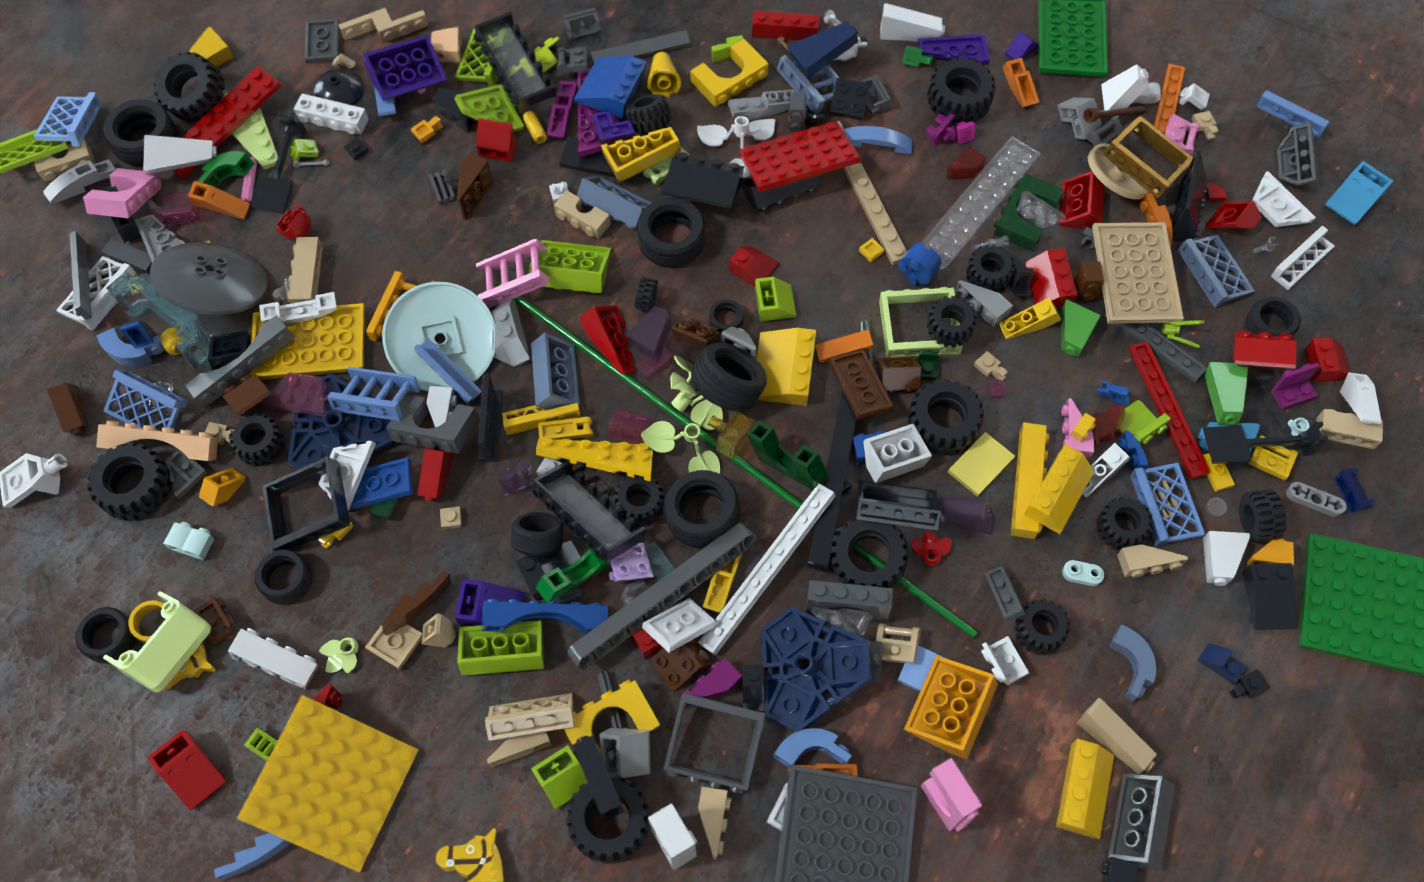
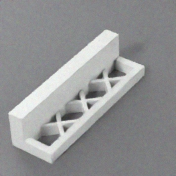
[1271,226,1334,290]

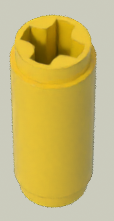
[523,111,547,144]

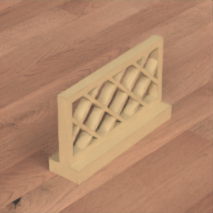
[485,693,574,741]

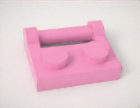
[1165,114,1200,155]

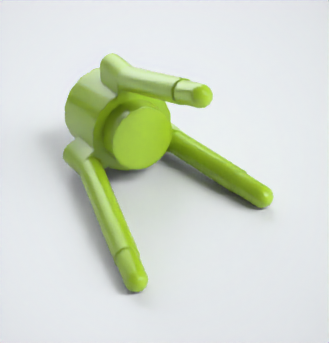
[1162,320,1205,348]

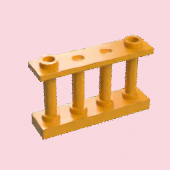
[366,271,435,342]

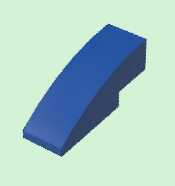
[120,321,157,349]

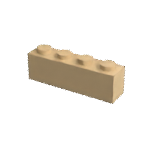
[287,237,323,304]

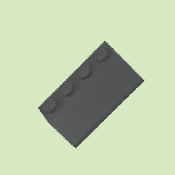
[1108,773,1175,871]

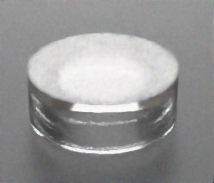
[1205,497,1227,518]

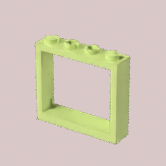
[879,287,963,358]

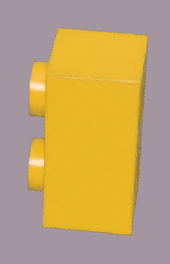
[1071,413,1096,442]

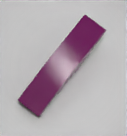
[547,81,578,138]

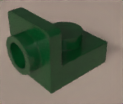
[917,350,938,381]

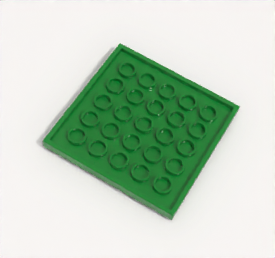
[1299,533,1424,676]

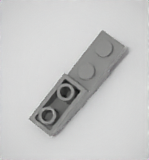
[728,89,795,120]
[43,159,116,204]

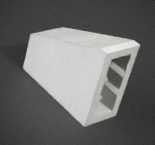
[1102,64,1149,118]
[1203,531,1250,586]

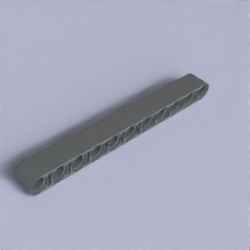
[567,523,757,670]

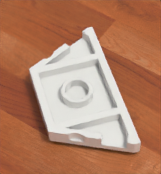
[1252,171,1316,227]
[319,441,376,510]

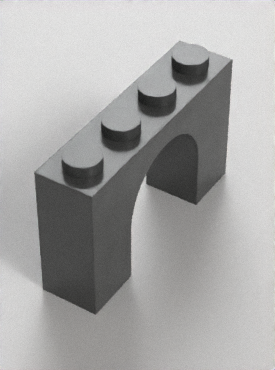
[386,395,479,454]
[806,580,893,623]

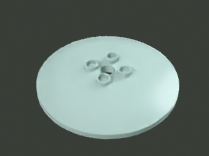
[382,282,495,392]

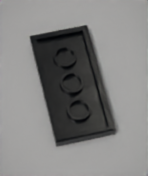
[559,136,617,178]

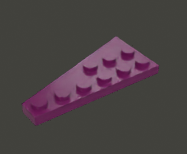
[578,69,628,157]

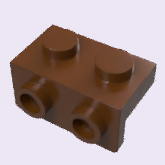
[193,594,236,645]

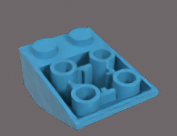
[1325,161,1393,225]

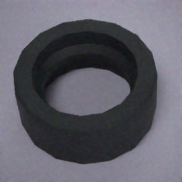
[709,299,744,332]

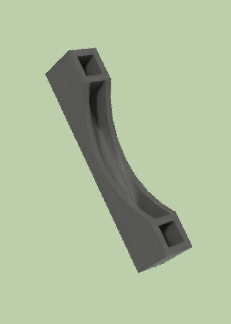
[185,315,295,408]

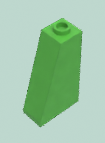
[1204,362,1248,425]

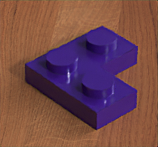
[593,111,635,144]

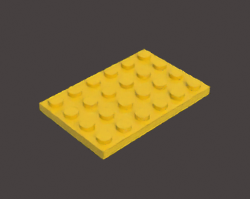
[250,303,365,380]

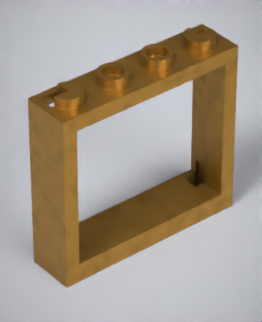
[1102,115,1193,198]

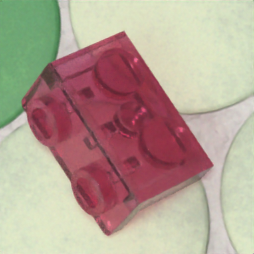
[607,409,652,444]

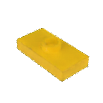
[1203,453,1235,492]

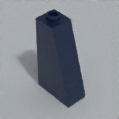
[787,21,859,78]

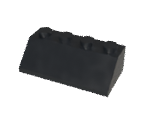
[742,175,821,210]

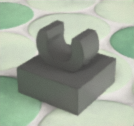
[1082,227,1095,249]

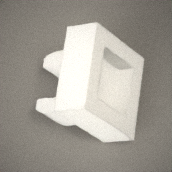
[549,182,569,204]

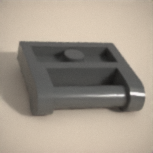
[557,47,588,73]
[1087,116,1130,146]

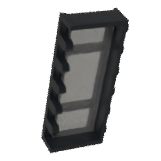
[473,11,557,112]
[532,460,646,565]

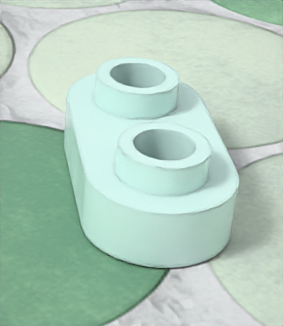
[1062,560,1104,586]

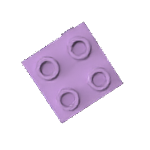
[606,543,653,582]

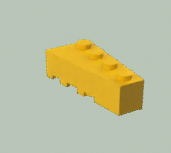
[601,127,681,182]

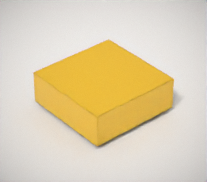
[859,238,884,262]

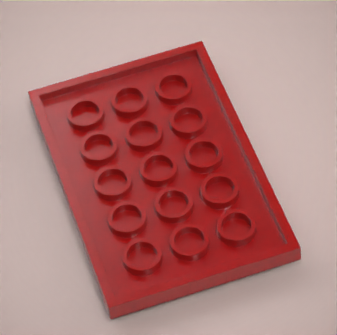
[738,121,861,193]

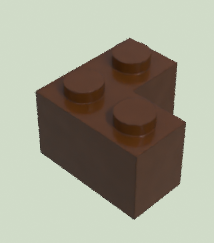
[1074,262,1104,301]

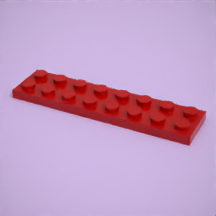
[172,66,282,180]

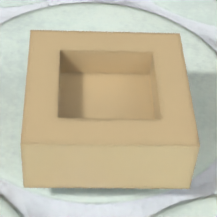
[440,506,462,530]

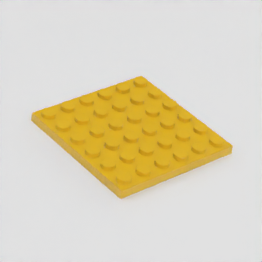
[237,695,418,872]

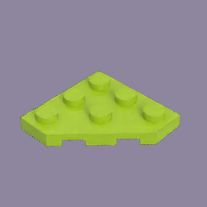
[455,84,524,132]

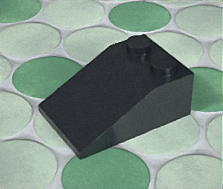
[515,541,581,601]
[1243,563,1296,630]

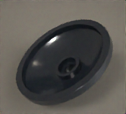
[312,68,363,105]

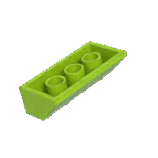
[457,621,544,676]

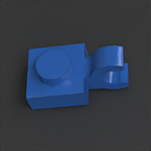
[1097,381,1131,407]

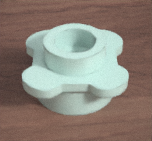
[1288,418,1309,436]

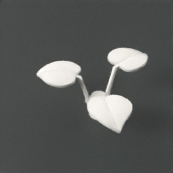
[697,116,775,179]

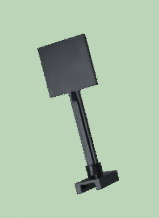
[250,111,306,214]
[1203,422,1328,464]

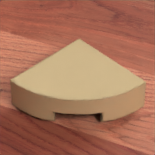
[332,53,355,69]

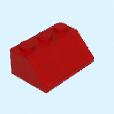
[1059,171,1104,230]
[1025,248,1077,308]
[1231,331,1296,369]

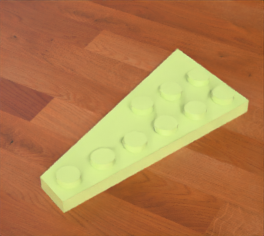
[221,92,278,170]

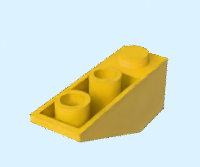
[999,298,1062,339]

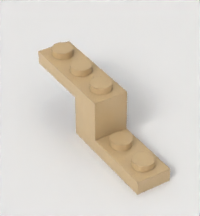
[339,8,428,43]

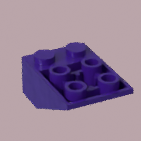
[455,579,526,626]

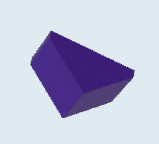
[1005,32,1039,60]

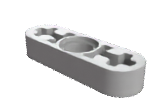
[1286,482,1346,517]

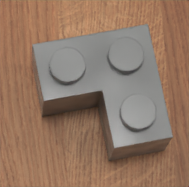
[1058,97,1101,139]

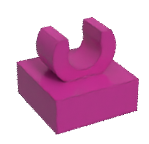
[956,121,975,144]

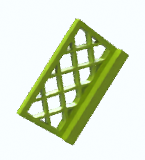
[455,28,513,86]
[0,124,69,174]

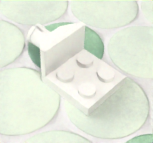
[0,453,67,508]

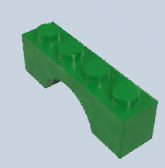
[536,541,611,603]

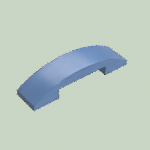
[844,126,912,155]

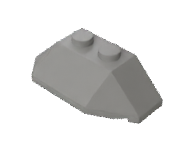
[491,298,531,368]

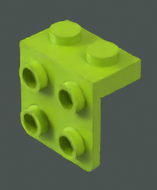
[1111,400,1171,445]

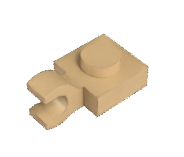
[1192,111,1218,140]
[974,351,1008,382]

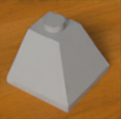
[721,326,756,359]

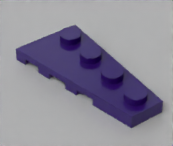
[918,34,990,65]

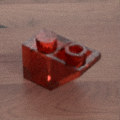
[946,146,986,180]
[1090,405,1126,445]

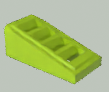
[244,728,277,761]

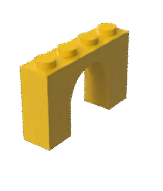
[690,38,768,107]
[564,679,660,752]

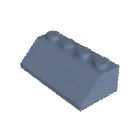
[576,176,652,229]
[531,333,580,410]

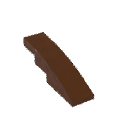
[381,570,451,636]

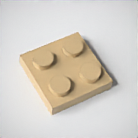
[365,616,422,670]

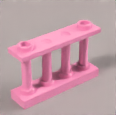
[476,239,550,308]

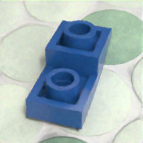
[1118,430,1148,469]

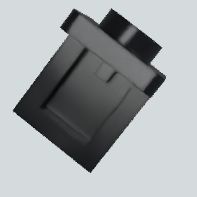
[1008,267,1035,297]

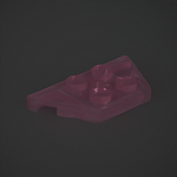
[261,372,327,416]

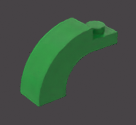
[197,151,255,188]

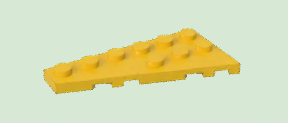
[536,438,653,481]

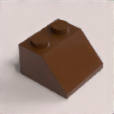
[877,356,921,393]
[222,373,271,416]

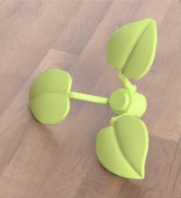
[670,355,739,414]
[641,399,723,473]

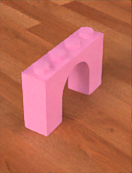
[83,168,162,218]
[921,758,982,832]

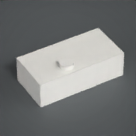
[648,803,697,870]

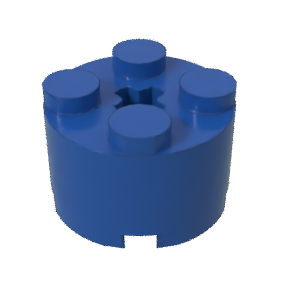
[897,243,942,286]

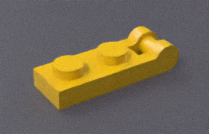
[538,417,593,440]

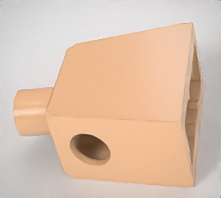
[431,27,461,63]

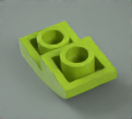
[712,35,743,62]

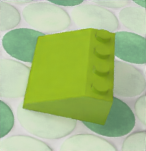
[529,240,611,294]

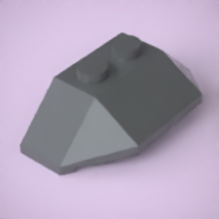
[1277,122,1320,186]

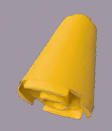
[647,52,681,98]

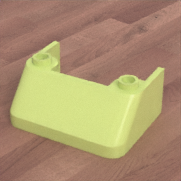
[103,591,211,692]

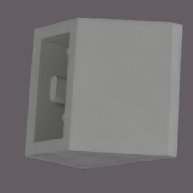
[600,728,651,778]

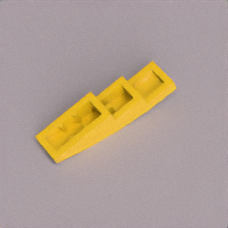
[703,553,743,613]

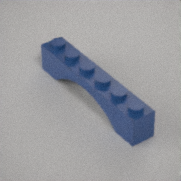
[482,599,608,635]

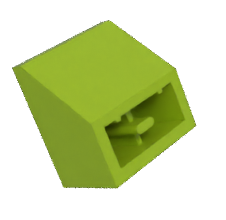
[755,277,796,322]
[531,745,588,810]

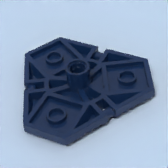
[288,374,394,481]
[761,607,872,732]

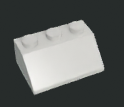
[863,424,932,483]

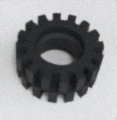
[635,277,658,312]

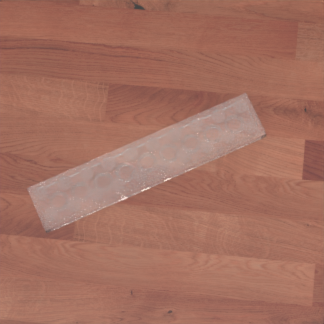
[921,136,1041,274]

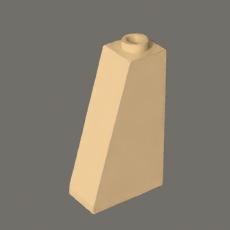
[1077,698,1157,774]

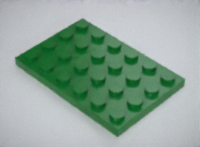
[1038,0,1108,77]

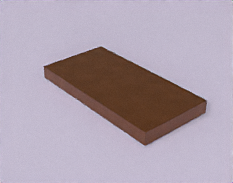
[829,349,894,420]

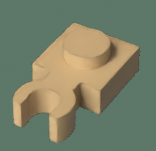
[205,422,234,446]

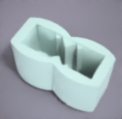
[163,522,214,560]

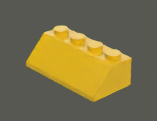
[1025,444,1094,534]
[1056,739,1114,840]

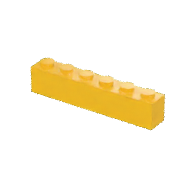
[1011,422,1049,539]

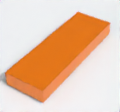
[815,329,874,363]

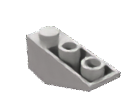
[955,280,1013,327]

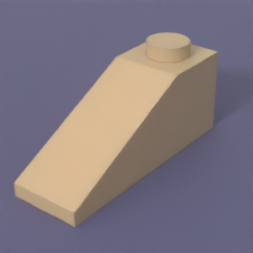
[487,731,552,768]

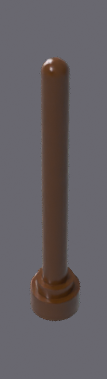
[1083,106,1145,123]

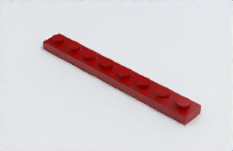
[1128,341,1210,480]

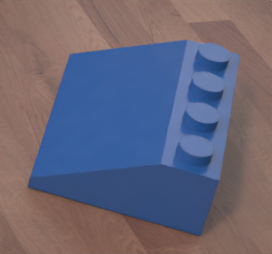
[574,56,647,119]

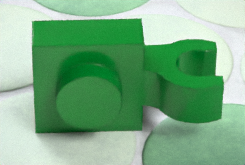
[902,46,934,67]

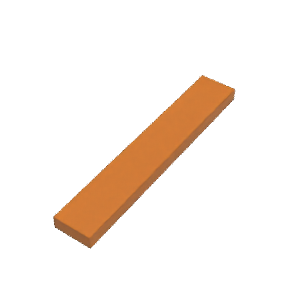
[1154,64,1186,135]

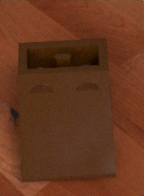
[457,152,493,220]
[671,318,722,352]

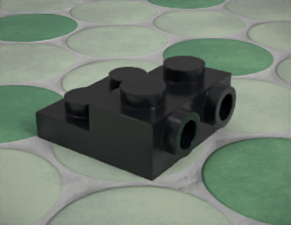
[208,330,250,371]

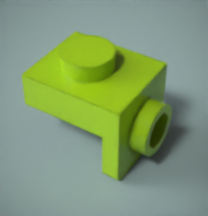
[289,139,319,161]

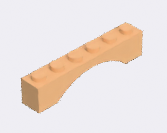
[96,421,218,461]

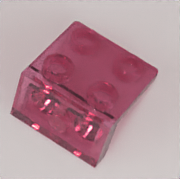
[156,191,199,226]

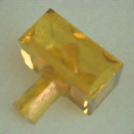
[708,412,754,459]

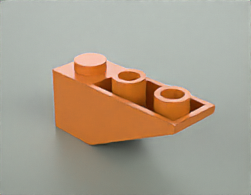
[188,181,251,220]

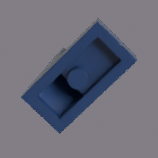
[1198,643,1246,685]

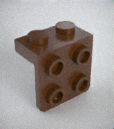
[651,638,712,691]

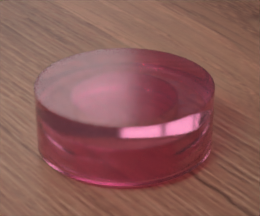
[987,379,1007,399]

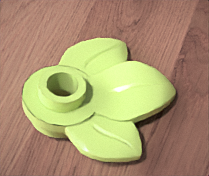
[319,638,359,673]

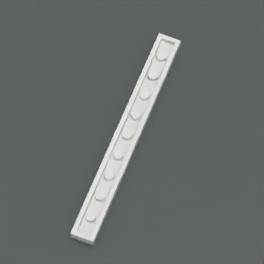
[698,483,836,656]

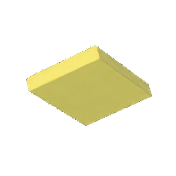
[948,432,1015,497]

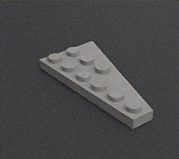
[135,214,211,271]

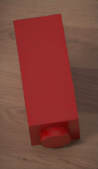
[417,449,454,501]

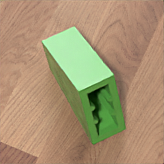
[1061,299,1101,358]

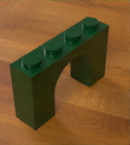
[993,173,1064,252]
[747,421,829,491]

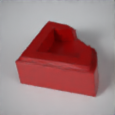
[1206,183,1227,201]

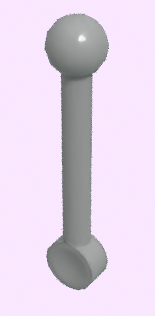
[293,159,330,168]

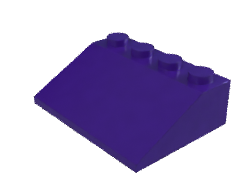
[363,35,447,101]

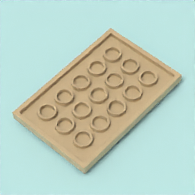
[1092,222,1184,324]

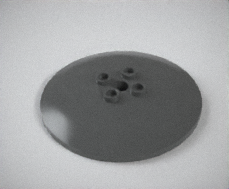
[150,242,267,315]

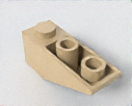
[1117,544,1188,578]
[698,787,731,860]

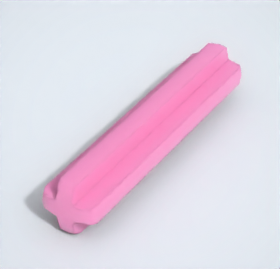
[241,157,257,202]

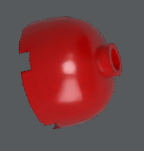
[275,205,311,241]

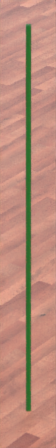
[496,281,978,638]

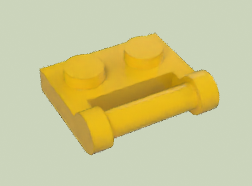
[1248,435,1298,481]

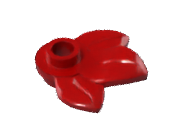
[912,529,951,566]

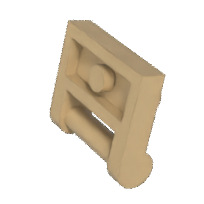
[876,623,921,664]

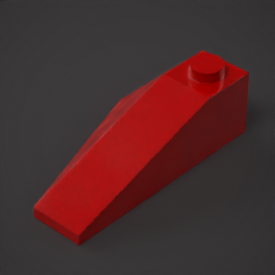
[579,305,635,374]

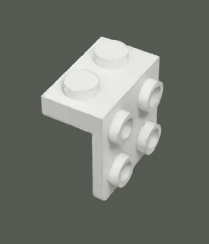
[981,636,1030,685]

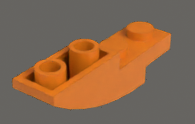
[1140,192,1172,249]

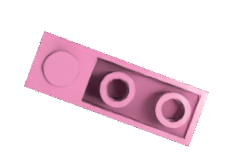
[1061,398,1094,460]

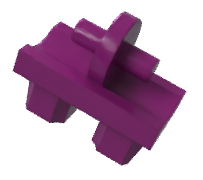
[925,114,956,146]

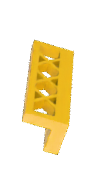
[502,403,581,435]

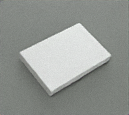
[642,598,716,653]

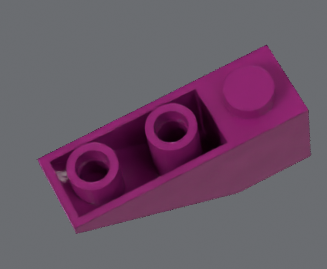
[680,659,742,708]

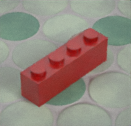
[752,11,820,41]

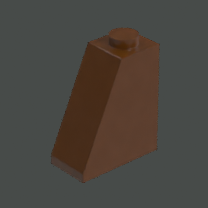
[47,383,88,435]

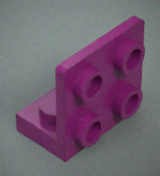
[1271,363,1320,410]

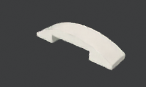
[259,292,337,324]

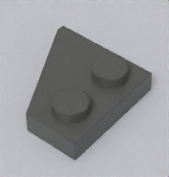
[165,449,207,499]

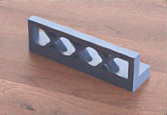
[1256,90,1329,138]
[414,338,482,405]

